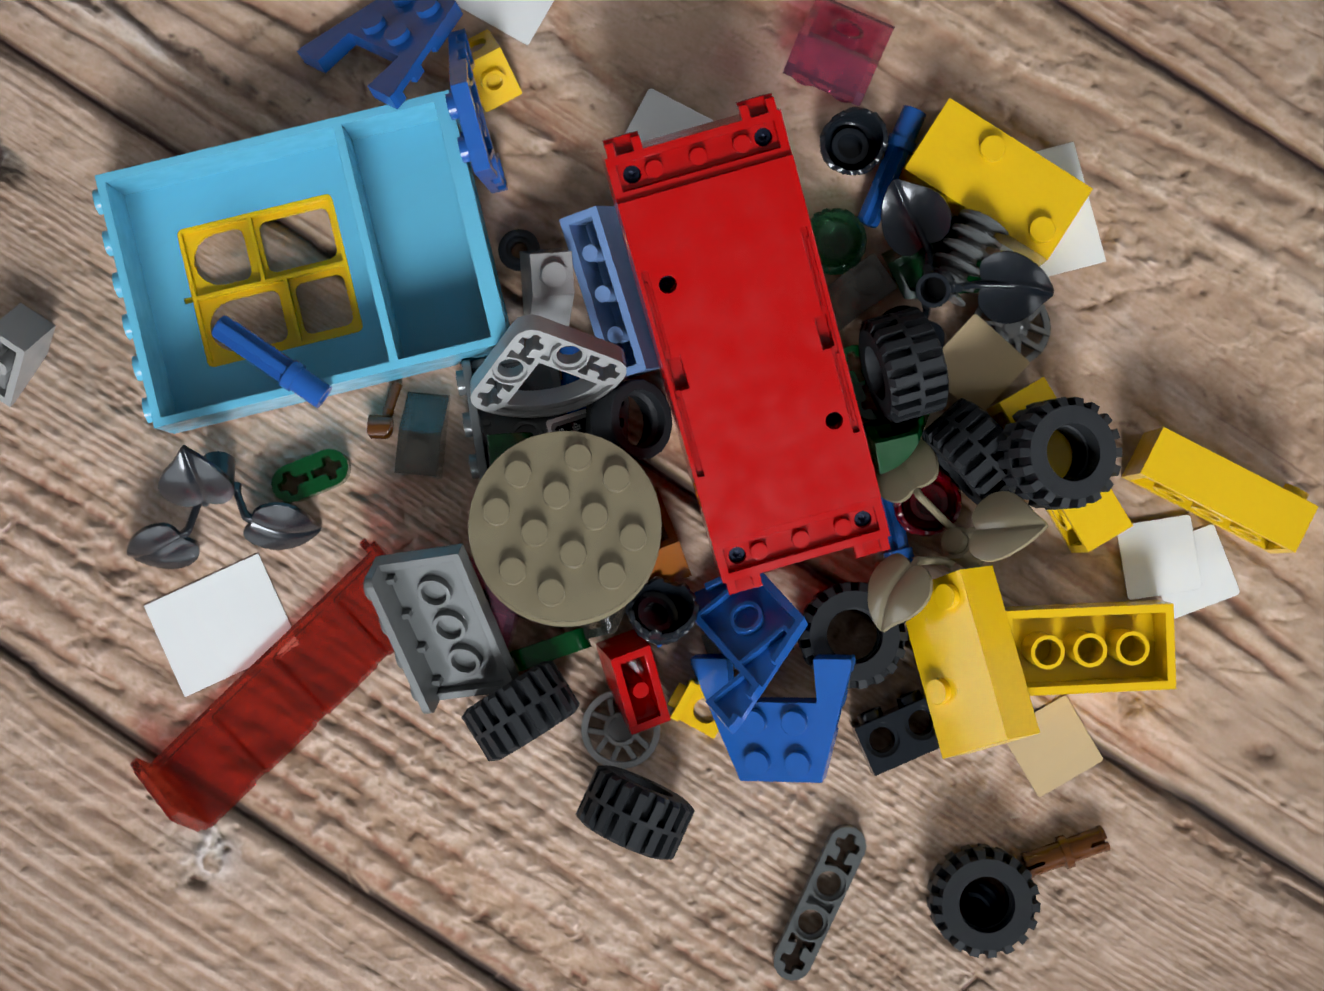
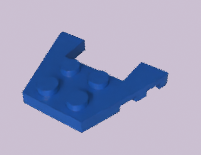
[297,0,463,109]
[445,28,508,194]
[657,573,808,734]
[691,654,856,783]

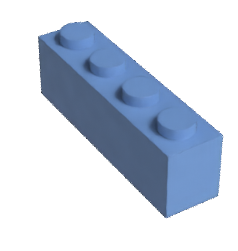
[559,205,659,380]

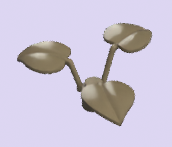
[867,438,1048,633]

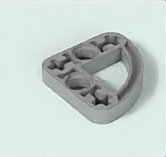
[470,314,627,418]

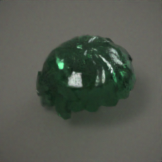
[810,208,867,275]

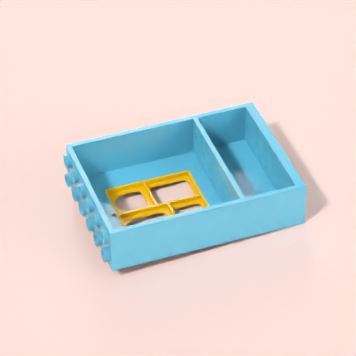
[92,90,510,434]

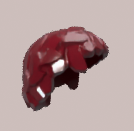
[893,472,962,536]

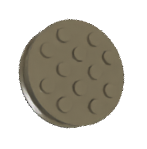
[468,431,662,627]

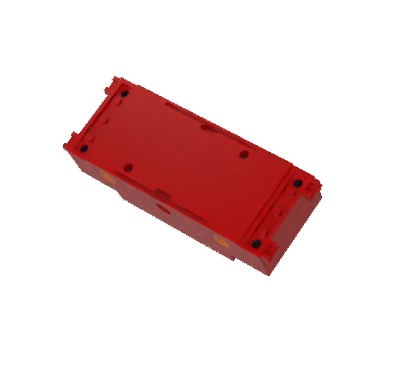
[600,93,891,595]

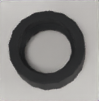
[590,379,673,460]

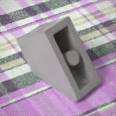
[519,248,575,327]
[0,303,56,407]

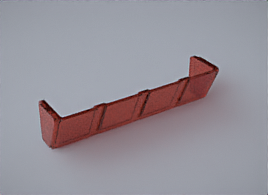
[130,538,394,832]

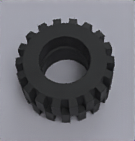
[859,307,949,424]
[998,397,1123,510]
[922,398,1017,505]
[798,582,908,689]
[462,660,580,761]
[576,765,695,860]
[926,843,1041,959]

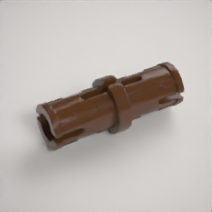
[1020,825,1110,879]

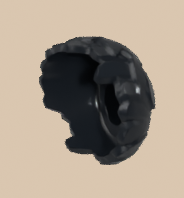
[819,107,888,176]
[626,576,699,645]

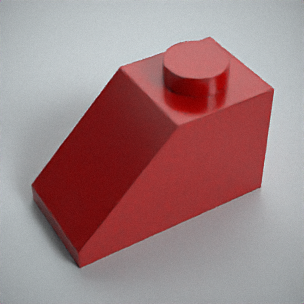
[596,629,671,735]

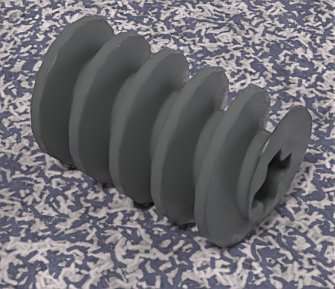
[922,209,1009,307]

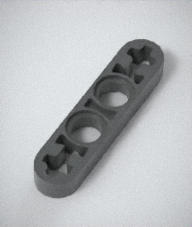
[773,824,867,981]

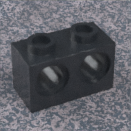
[851,689,940,776]

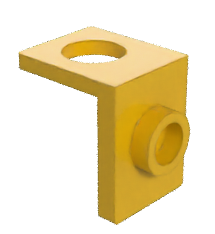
[468,29,522,112]
[667,678,719,739]

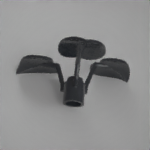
[881,179,1054,349]
[127,445,322,569]

